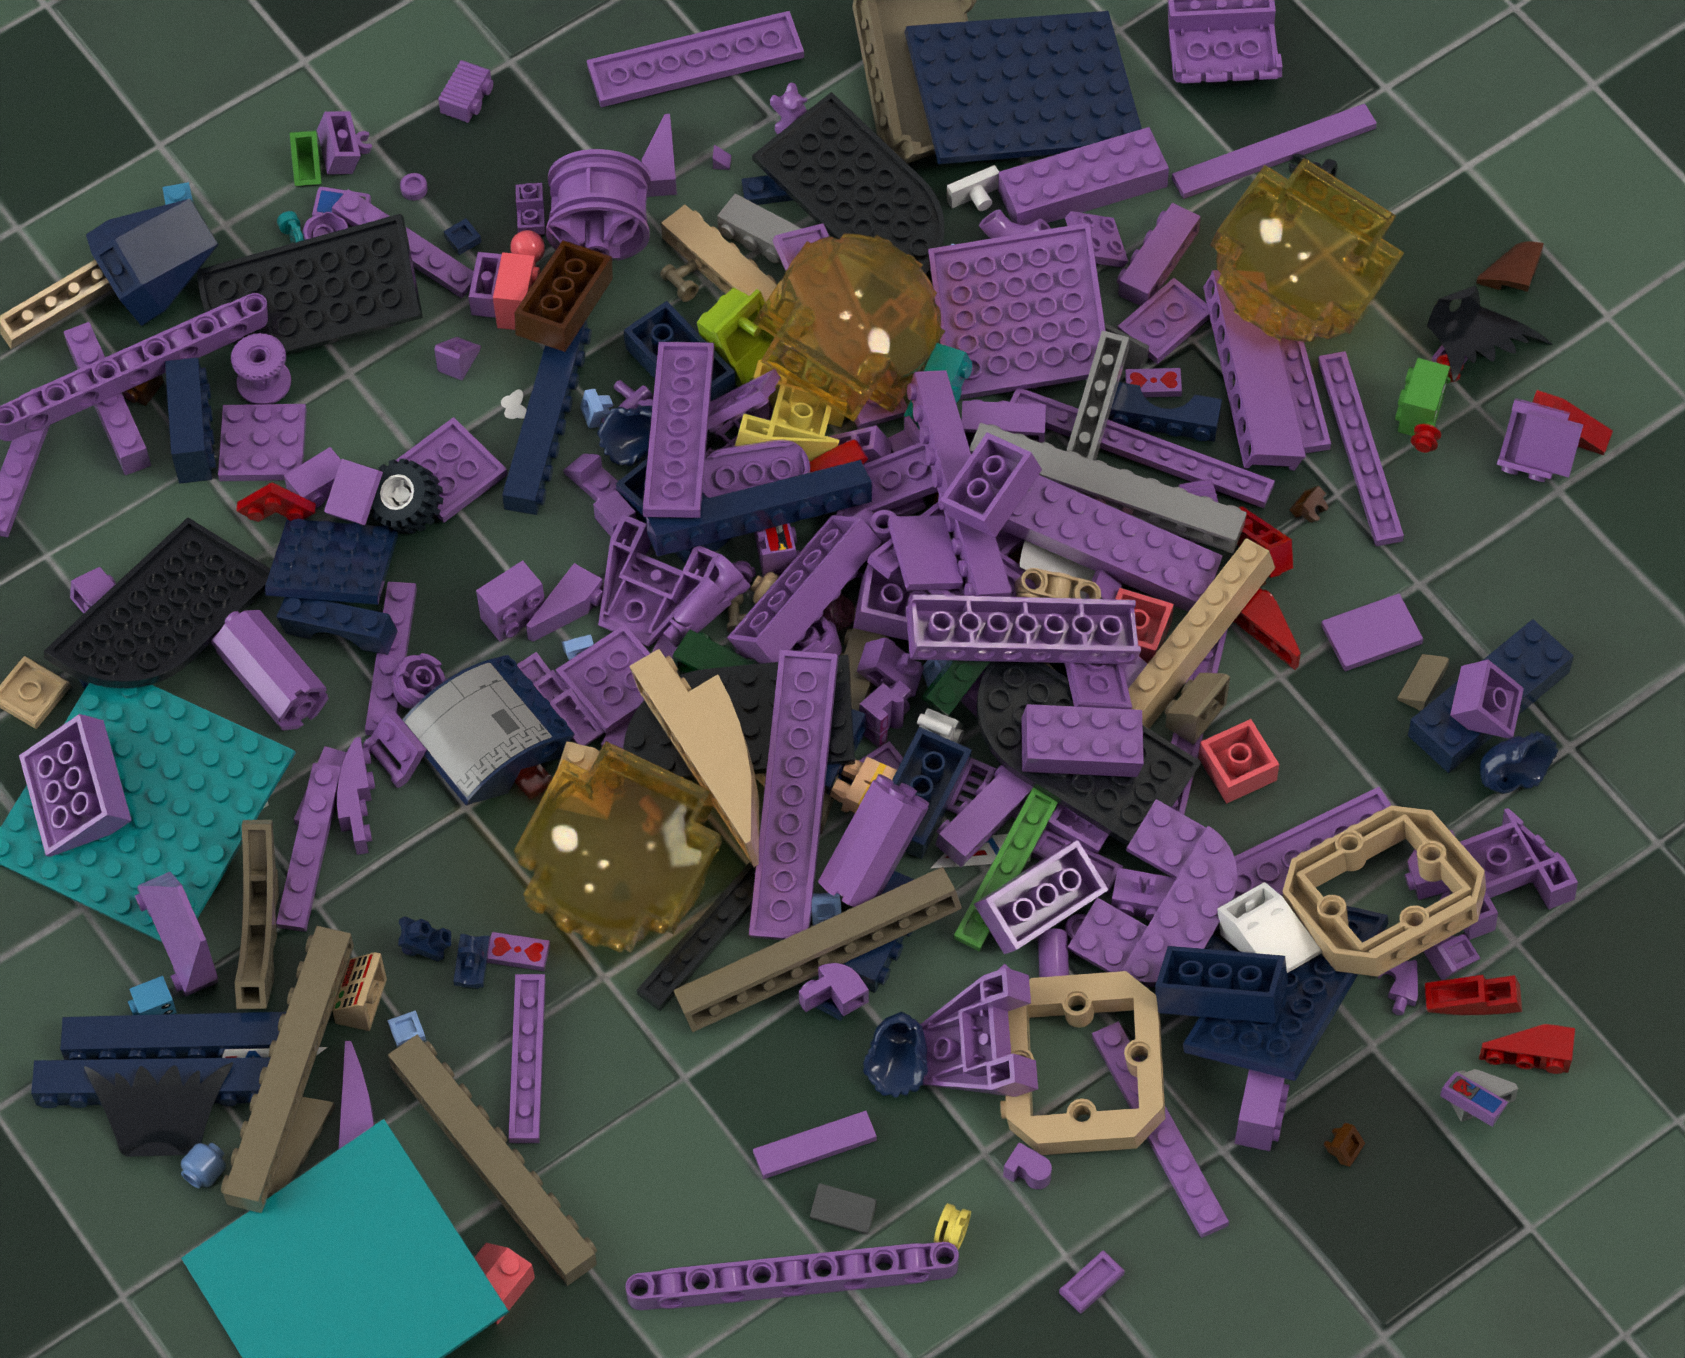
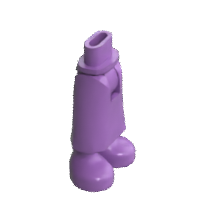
[663,554,751,646]

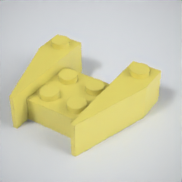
[735,360,849,462]

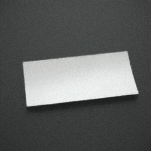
[1019,541,1095,599]

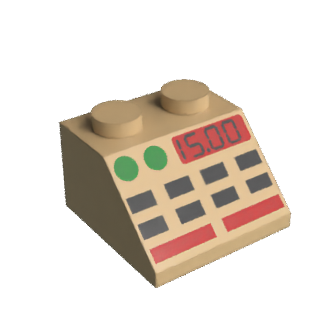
[332,952,387,1031]

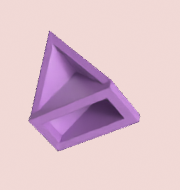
[1423,933,1481,980]

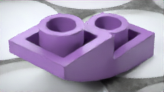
[515,183,545,235]

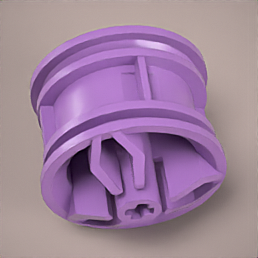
[546,149,651,261]

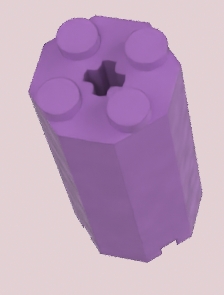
[211,610,329,730]
[818,774,929,907]

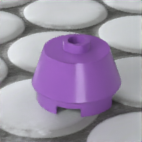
[790,616,842,656]
[392,653,448,709]

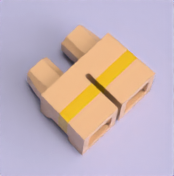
[830,757,897,813]

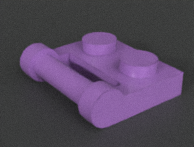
[363,710,427,788]

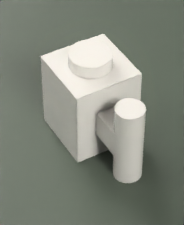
[917,708,964,744]

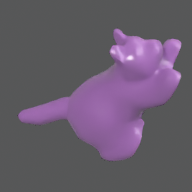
[770,83,808,135]

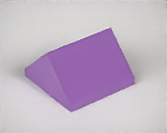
[324,459,383,525]

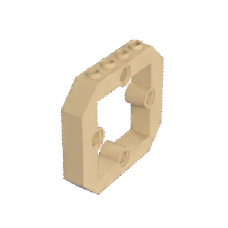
[1282,806,1486,977]
[1000,971,1166,1155]

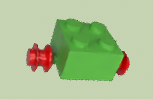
[1395,354,1464,453]

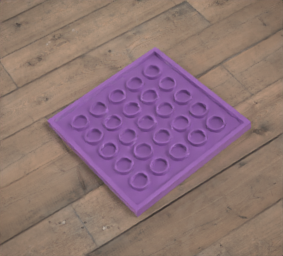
[928,222,1106,400]

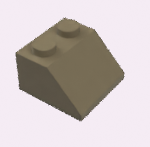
[1165,673,1230,745]

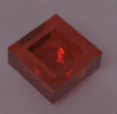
[515,764,554,800]

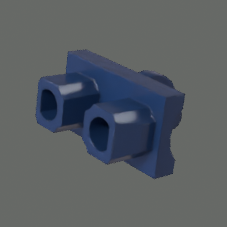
[398,916,451,962]
[453,934,490,989]

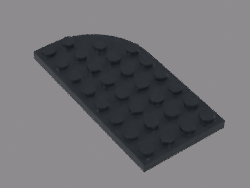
[752,92,945,299]
[196,213,423,355]
[44,517,271,688]
[623,655,856,787]
[976,661,1201,846]

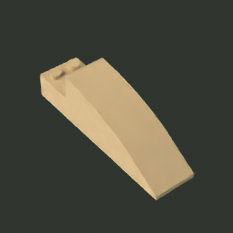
[629,649,760,867]

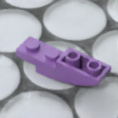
[337,737,375,855]

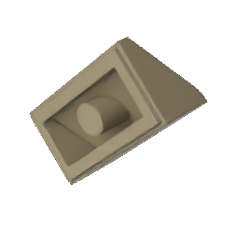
[1397,654,1450,711]

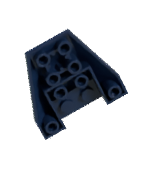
[86,198,219,326]

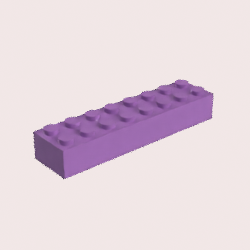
[1001,475,1222,612]

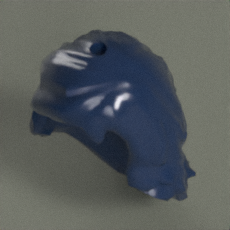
[598,405,653,466]
[1480,731,1558,794]
[863,1011,928,1098]

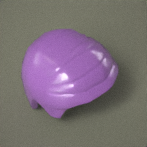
[303,212,348,240]

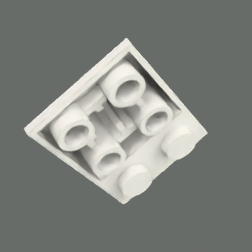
[1217,882,1322,973]

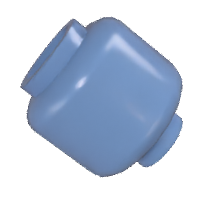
[181,1143,226,1188]

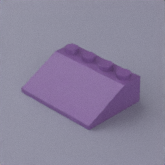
[19,714,132,857]

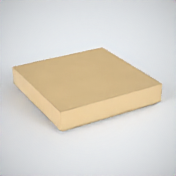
[0,656,71,729]

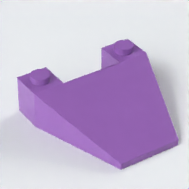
[598,514,719,647]
[135,872,218,997]
[921,968,1038,1097]

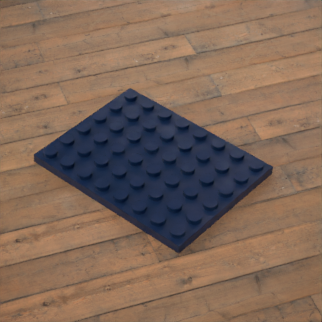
[904,11,1142,164]

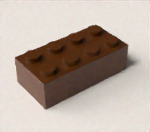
[514,240,613,352]

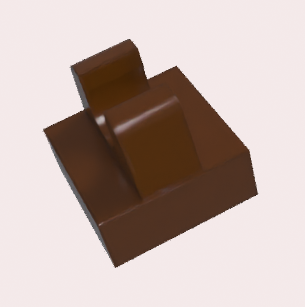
[1289,486,1329,523]
[1324,1123,1365,1167]

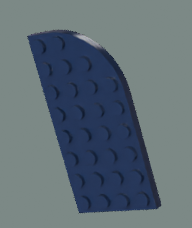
[1183,906,1388,1081]

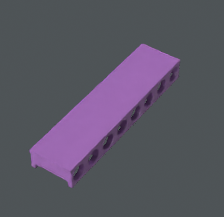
[1203,270,1306,471]
[906,594,1141,664]

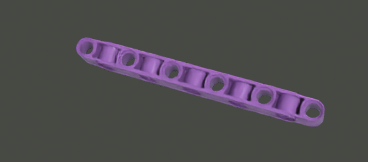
[0,293,268,441]
[625,1242,959,1310]

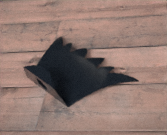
[1427,285,1552,381]
[84,1062,233,1157]

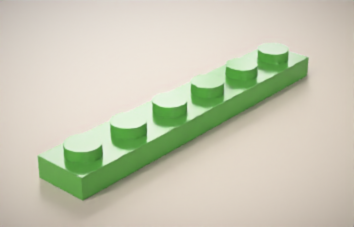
[953,787,1058,952]

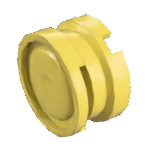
[934,1203,971,1250]

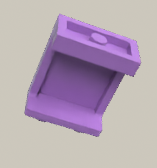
[1497,398,1570,482]

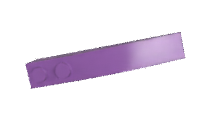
[339,1041,375,1149]

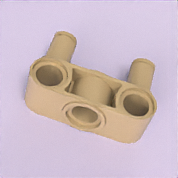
[1014,568,1101,599]

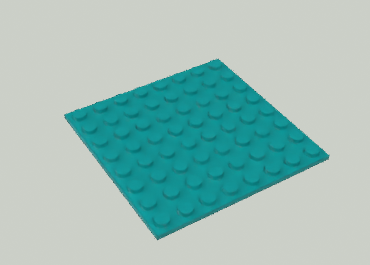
[0,683,296,943]
[181,1119,509,1358]

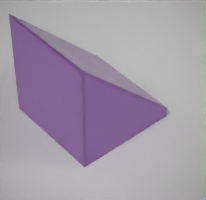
[713,145,731,170]

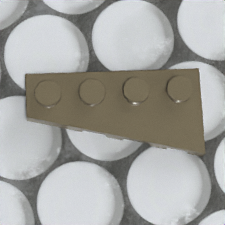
[267,1097,335,1199]

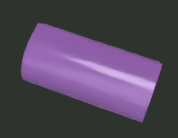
[1038,928,1069,977]

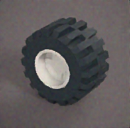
[370,459,443,534]

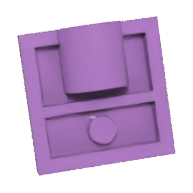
[1065,211,1128,268]

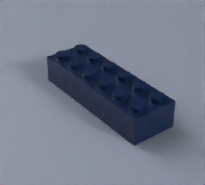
[1408,619,1574,773]

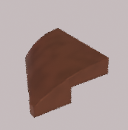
[1476,241,1544,292]

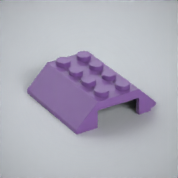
[1168,0,1282,83]

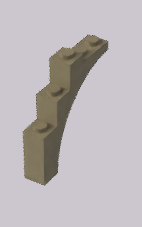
[235,820,279,1009]

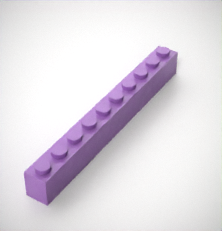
[907,370,1012,597]
[935,656,1147,867]

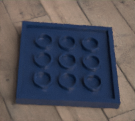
[265,519,398,605]

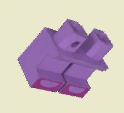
[859,680,911,748]

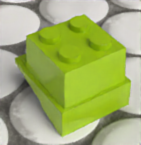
[697,287,788,387]

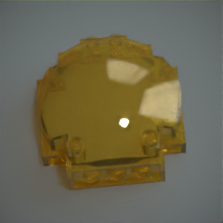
[1210,158,1404,342]
[753,233,945,422]
[514,741,722,953]

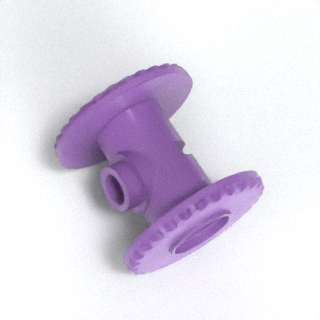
[231,333,291,405]

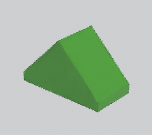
[290,130,322,186]

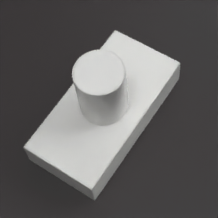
[947,165,999,211]

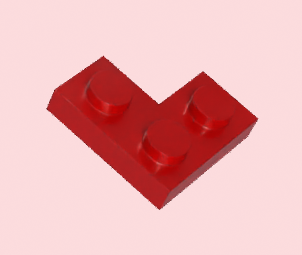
[236,482,316,522]

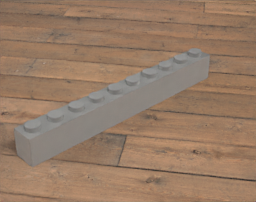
[969,423,1247,553]

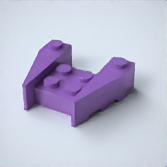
[1449,808,1578,940]

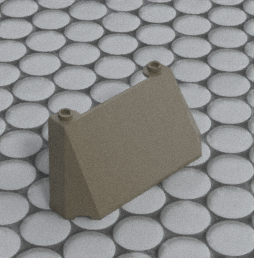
[852,0,977,164]

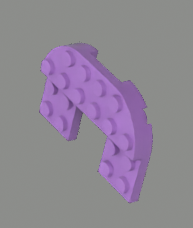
[1067,799,1238,987]

